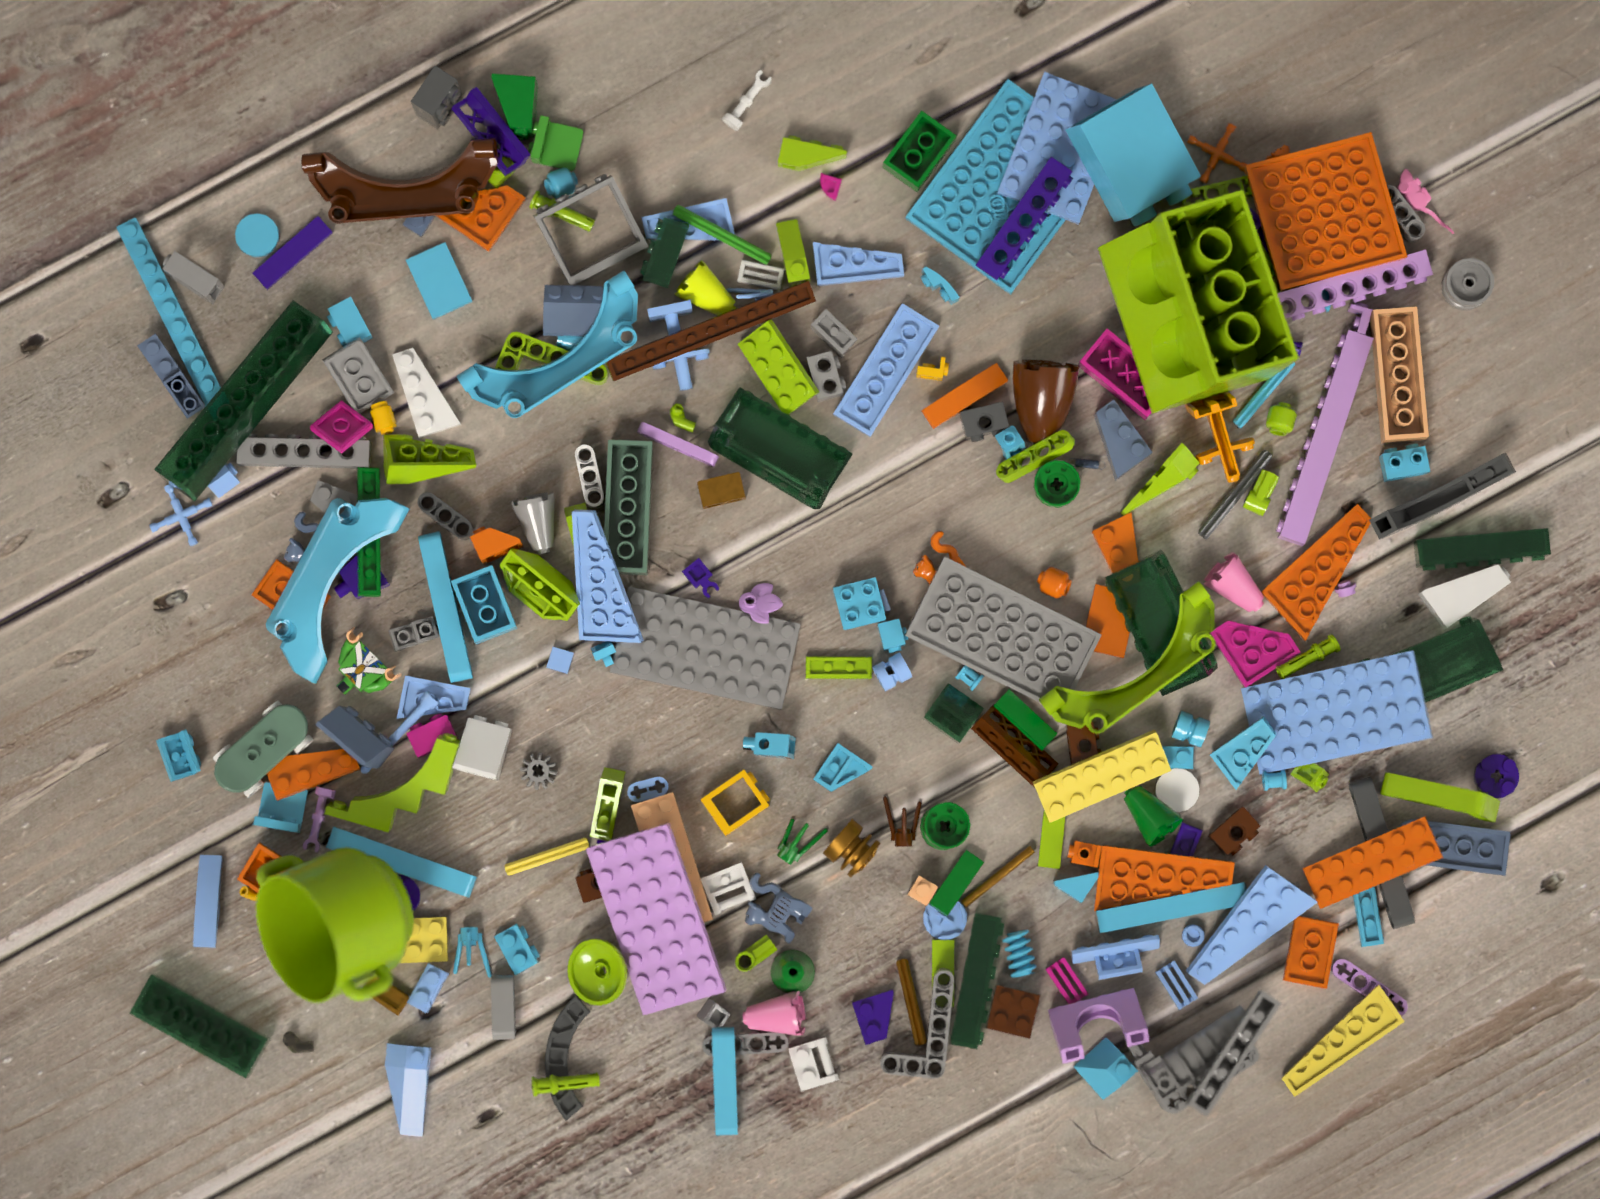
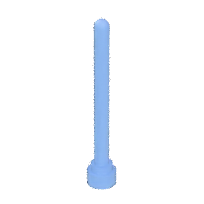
[360,690,440,774]

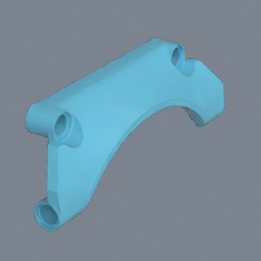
[456,270,638,418]
[266,498,410,684]

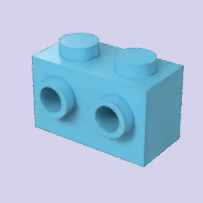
[327,297,373,347]
[1379,443,1430,482]

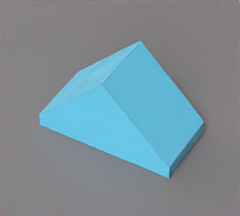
[1053,872,1099,903]

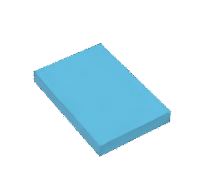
[406,242,473,320]

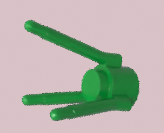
[777,818,828,865]

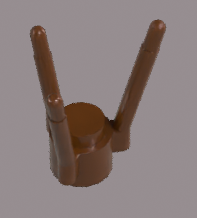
[883,796,922,847]

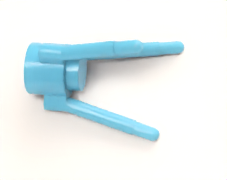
[453,927,492,978]

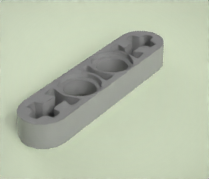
[702,1032,789,1056]

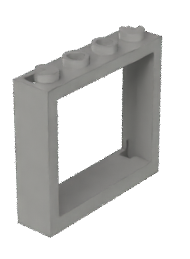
[533,174,648,285]

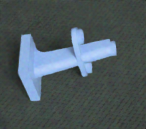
[647,300,710,391]

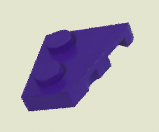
[852,990,894,1045]

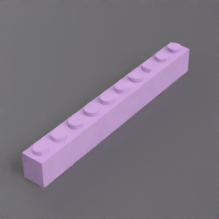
[1276,330,1373,546]

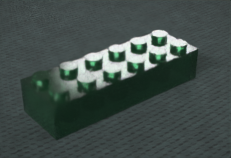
[129,974,271,1078]

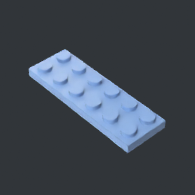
[833,303,939,437]

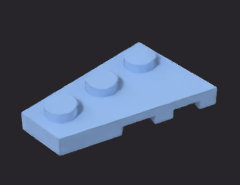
[397,675,471,719]

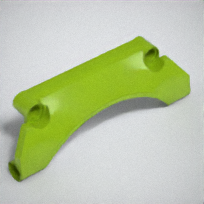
[1038,581,1215,734]

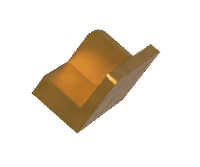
[697,472,746,509]

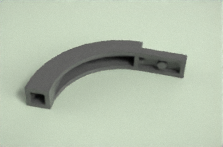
[1369,453,1516,540]

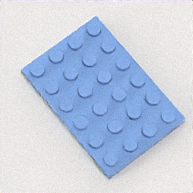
[997,72,1117,225]

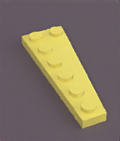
[1281,985,1405,1097]

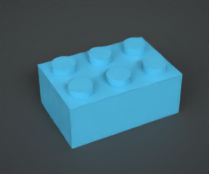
[451,565,518,645]

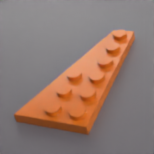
[1261,504,1371,641]
[1094,845,1235,911]

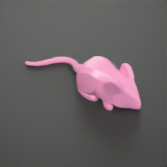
[1397,169,1454,234]

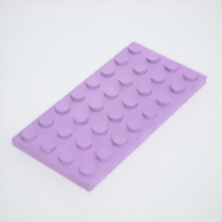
[586,823,727,1015]

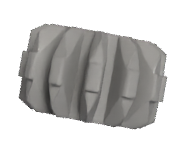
[520,752,558,790]

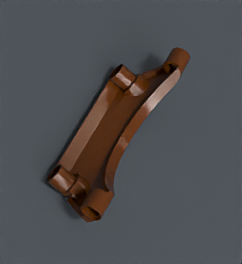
[301,138,499,224]

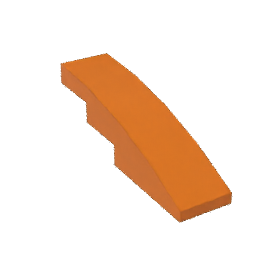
[921,363,1009,429]

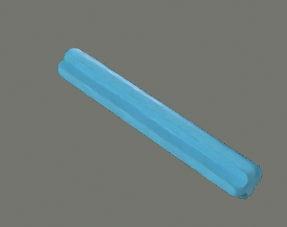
[1233,362,1295,428]

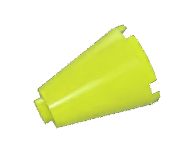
[674,260,736,316]

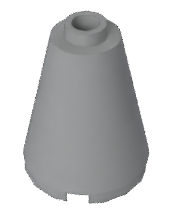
[511,492,555,554]

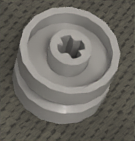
[1441,258,1494,310]

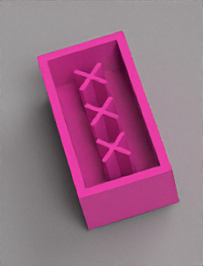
[1078,329,1151,420]

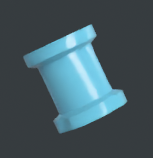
[955,666,984,691]
[1262,770,1287,791]

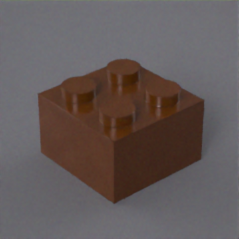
[985,985,1040,1039]

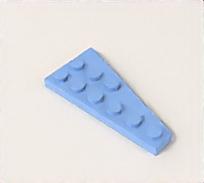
[572,510,644,643]
[1186,865,1317,985]

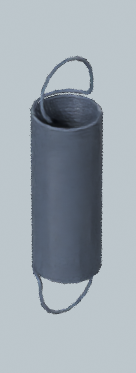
[1069,458,1105,470]

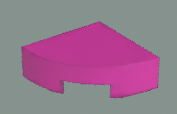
[820,173,842,201]

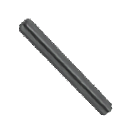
[1198,450,1272,539]

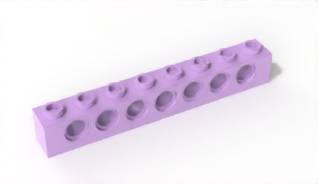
[1277,249,1433,321]

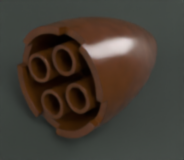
[1013,359,1079,445]

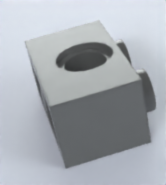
[959,402,1009,442]

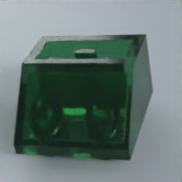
[923,683,984,744]

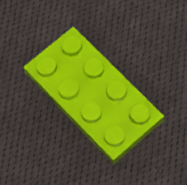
[738,319,819,417]

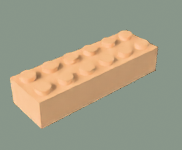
[1370,307,1429,443]
[631,792,713,923]

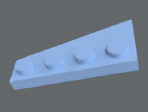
[641,198,735,240]
[813,242,904,286]

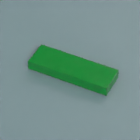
[994,689,1057,751]
[929,850,984,917]

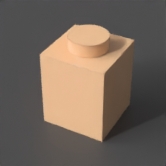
[907,876,938,906]

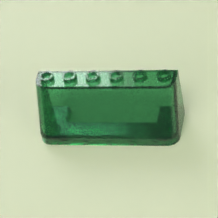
[708,387,853,509]
[1105,550,1218,696]

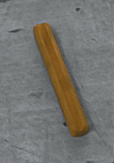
[896,958,927,1046]

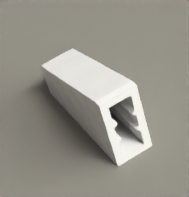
[1418,565,1511,630]

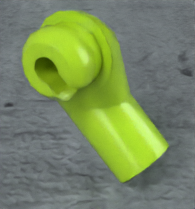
[670,403,696,433]

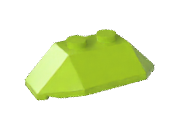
[500,548,580,621]

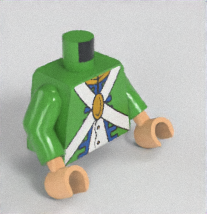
[336,627,401,695]

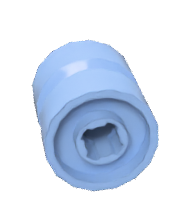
[872,652,912,692]

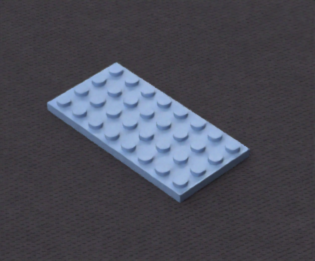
[1241,651,1433,775]

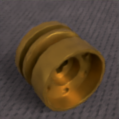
[823,818,881,878]

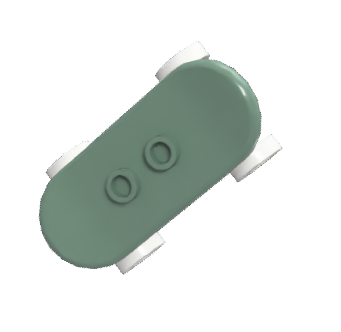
[213,700,314,798]

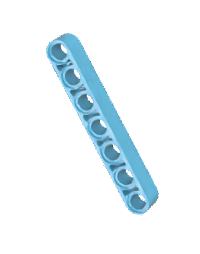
[418,531,473,683]
[326,827,477,898]
[1096,882,1247,933]

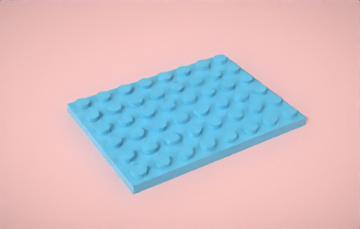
[905,79,1066,295]

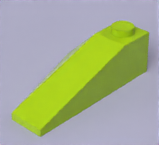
[383,434,476,484]
[1120,443,1199,516]

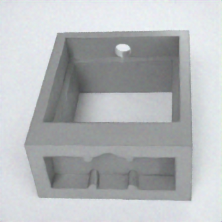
[163,251,225,305]

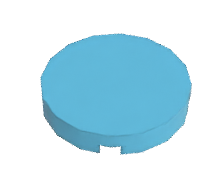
[235,213,279,258]

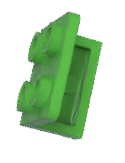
[528,115,583,171]

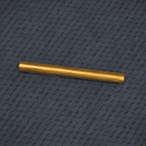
[961,846,1035,908]

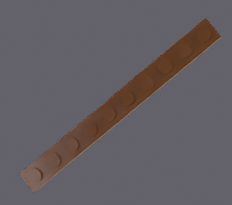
[606,280,816,381]

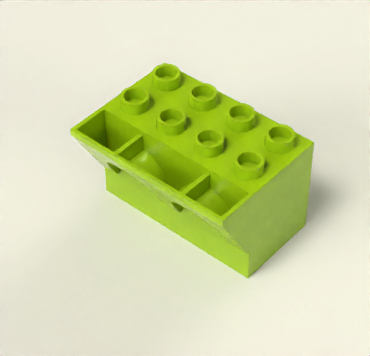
[1098,190,1299,414]

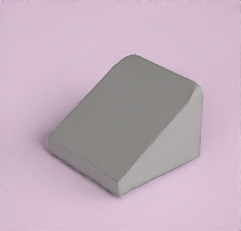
[697,999,731,1028]

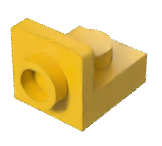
[916,356,949,381]

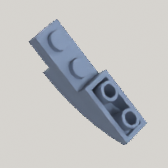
[137,333,206,419]

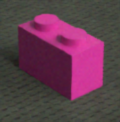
[406,713,459,758]

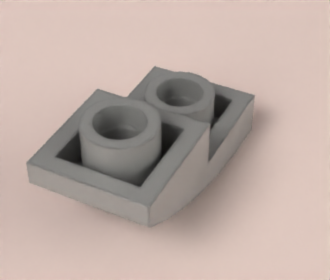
[388,616,439,652]

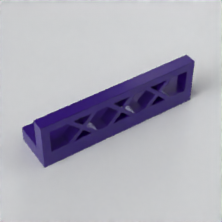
[451,87,531,176]

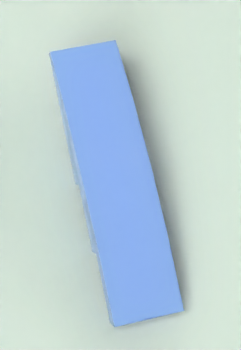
[193,855,223,948]

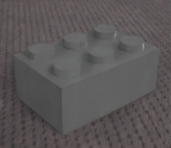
[410,66,463,129]

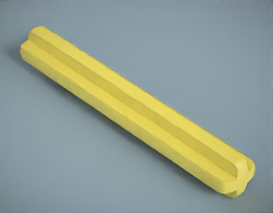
[504,838,590,875]

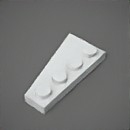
[392,348,461,438]

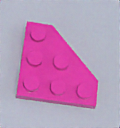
[1210,621,1301,688]

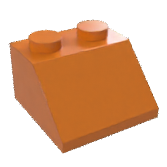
[470,526,524,565]

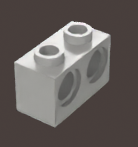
[806,351,846,402]

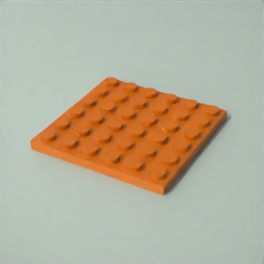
[1244,132,1408,292]

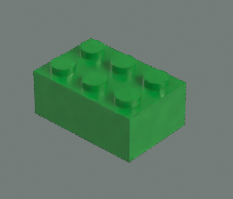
[882,110,957,193]

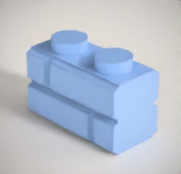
[407,963,449,1013]

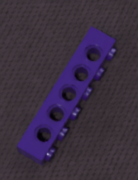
[975,157,1073,281]

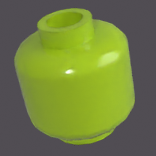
[1266,402,1297,436]

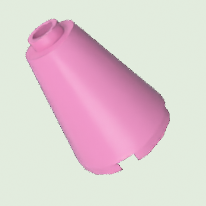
[1204,552,1264,612]
[743,991,806,1036]

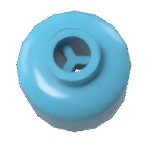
[544,167,578,199]

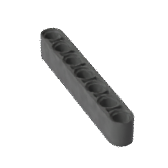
[1349,777,1415,929]

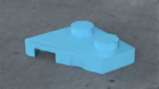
[813,743,873,792]

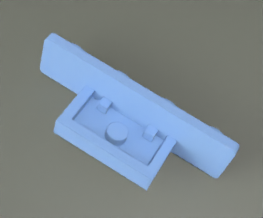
[1072,935,1160,980]

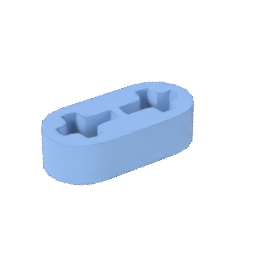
[627,777,669,802]

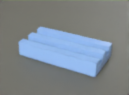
[1155,960,1198,1010]

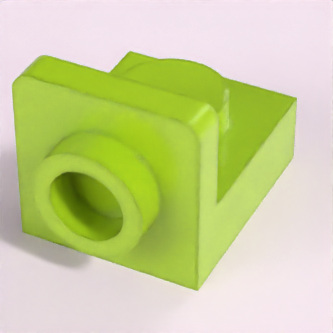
[1290,763,1329,792]

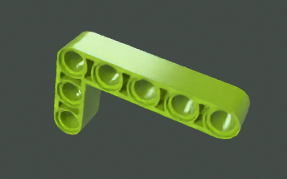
[495,332,608,385]
[1380,772,1500,823]

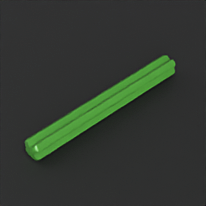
[673,205,772,265]

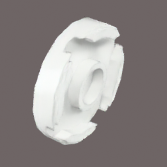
[1155,768,1200,812]

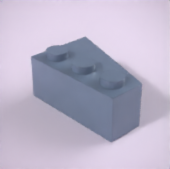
[1094,400,1153,481]

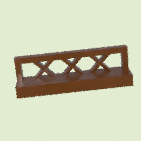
[971,704,1059,788]

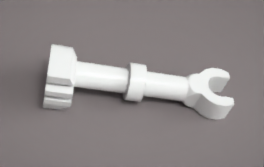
[722,70,772,131]

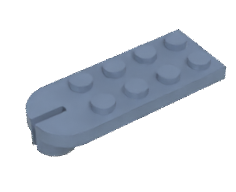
[1397,819,1511,876]

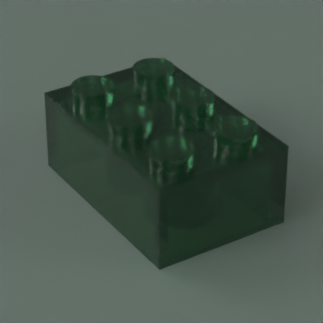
[640,215,689,288]

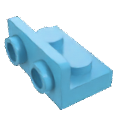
[494,924,540,975]

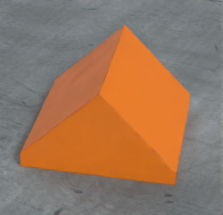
[237,842,290,893]

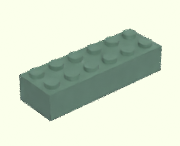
[604,440,653,575]

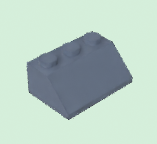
[543,285,603,337]
[316,706,395,769]

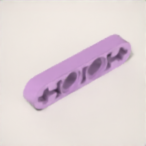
[637,422,719,467]
[1331,959,1408,1016]

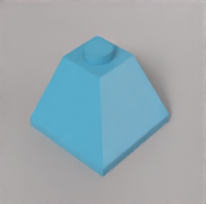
[1073,1037,1138,1100]

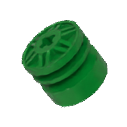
[1033,460,1081,508]
[920,802,971,850]

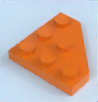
[436,185,526,252]

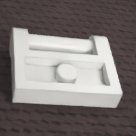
[701,862,756,916]
[788,1037,839,1091]

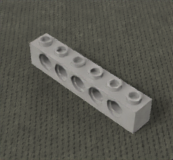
[237,434,372,469]
[1186,990,1281,1116]

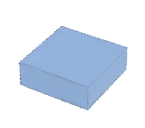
[546,647,574,674]

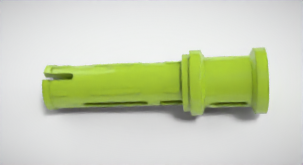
[529,191,596,232]
[1276,634,1341,679]
[531,1072,600,1097]

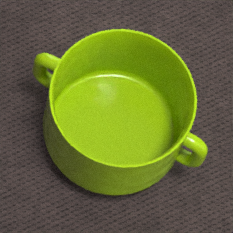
[256,847,414,1003]

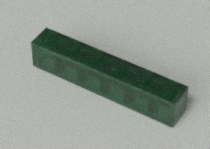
[1414,528,1551,571]
[950,913,1005,1049]

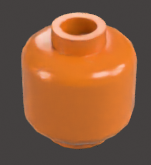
[1037,567,1072,599]

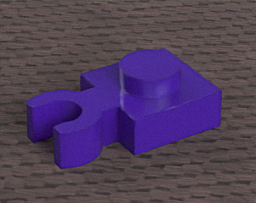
[682,558,719,599]

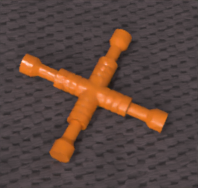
[1187,123,1248,184]

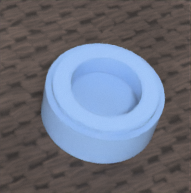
[1182,925,1204,947]

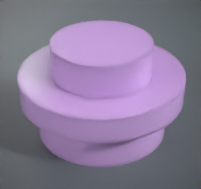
[1334,580,1356,597]

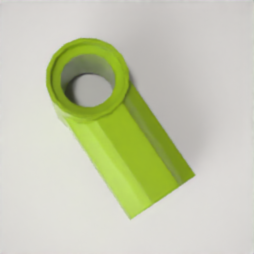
[1243,469,1279,517]
[735,935,777,972]

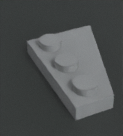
[310,480,357,514]

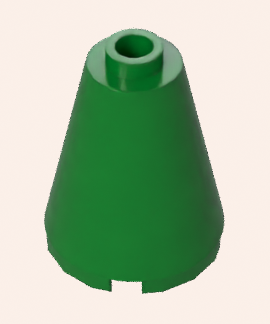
[1124,785,1183,847]
[771,950,815,993]

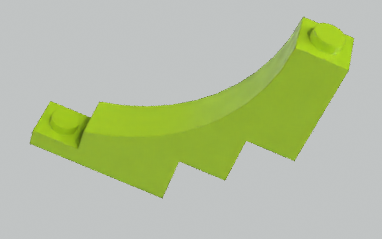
[325,733,461,832]

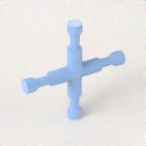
[149,484,213,547]

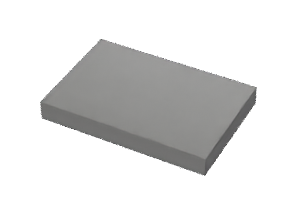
[322,337,394,414]

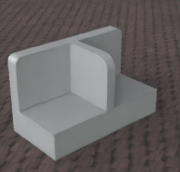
[811,309,858,358]

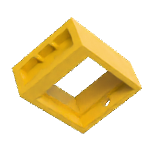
[700,770,770,836]

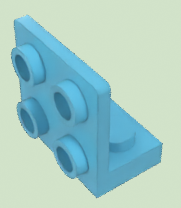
[833,577,886,630]
[253,782,308,833]

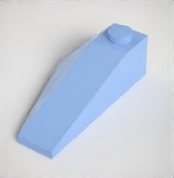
[385,1043,432,1136]

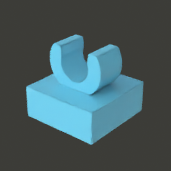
[591,641,616,667]

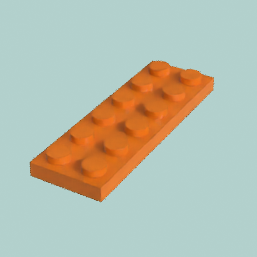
[1302,816,1443,909]

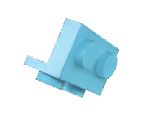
[156,729,201,782]

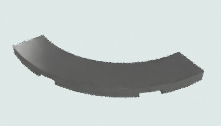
[545,995,590,1121]

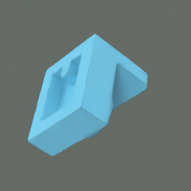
[995,426,1026,460]

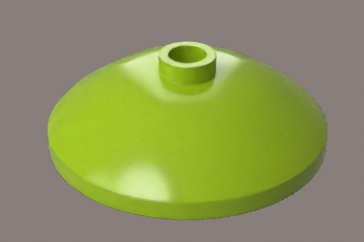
[568,939,627,1006]

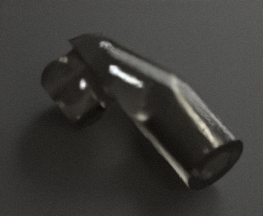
[283,1031,314,1053]

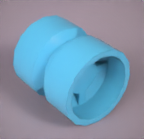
[1171,711,1210,748]

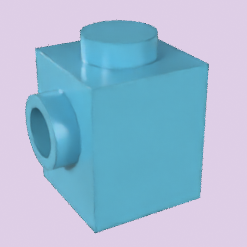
[877,619,908,654]

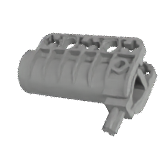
[1126,1005,1259,1114]

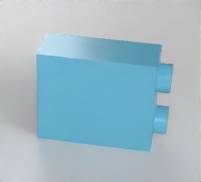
[1065,83,1201,227]

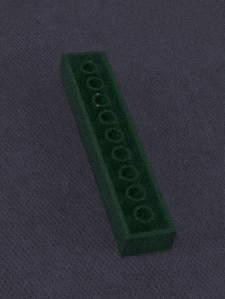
[154,300,333,502]

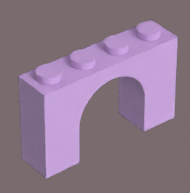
[1048,988,1149,1064]

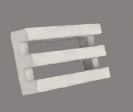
[737,260,784,291]

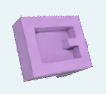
[1348,302,1372,335]

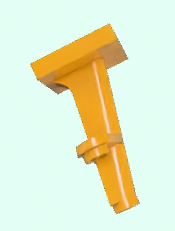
[1185,392,1255,483]

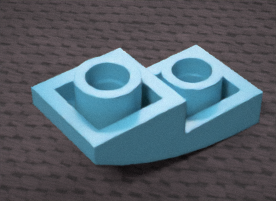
[920,267,960,305]

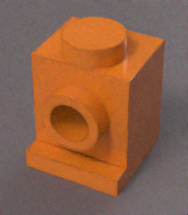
[1067,841,1102,868]

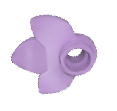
[739,583,783,624]

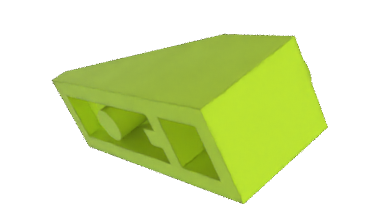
[776,219,810,287]
[590,767,626,841]

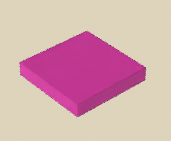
[310,400,373,454]

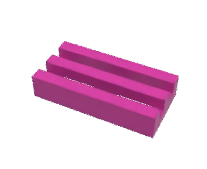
[1045,957,1088,1004]

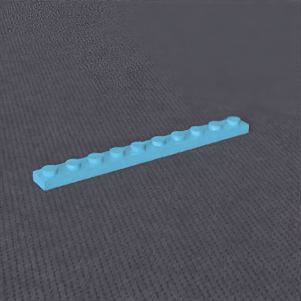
[116,217,233,421]

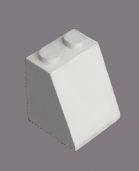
[452,715,512,781]

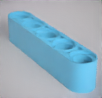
[712,1027,738,1136]

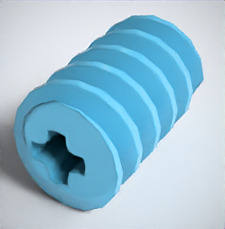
[1002,929,1037,978]

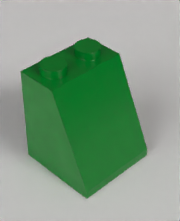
[491,74,538,140]

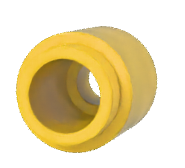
[370,401,397,435]

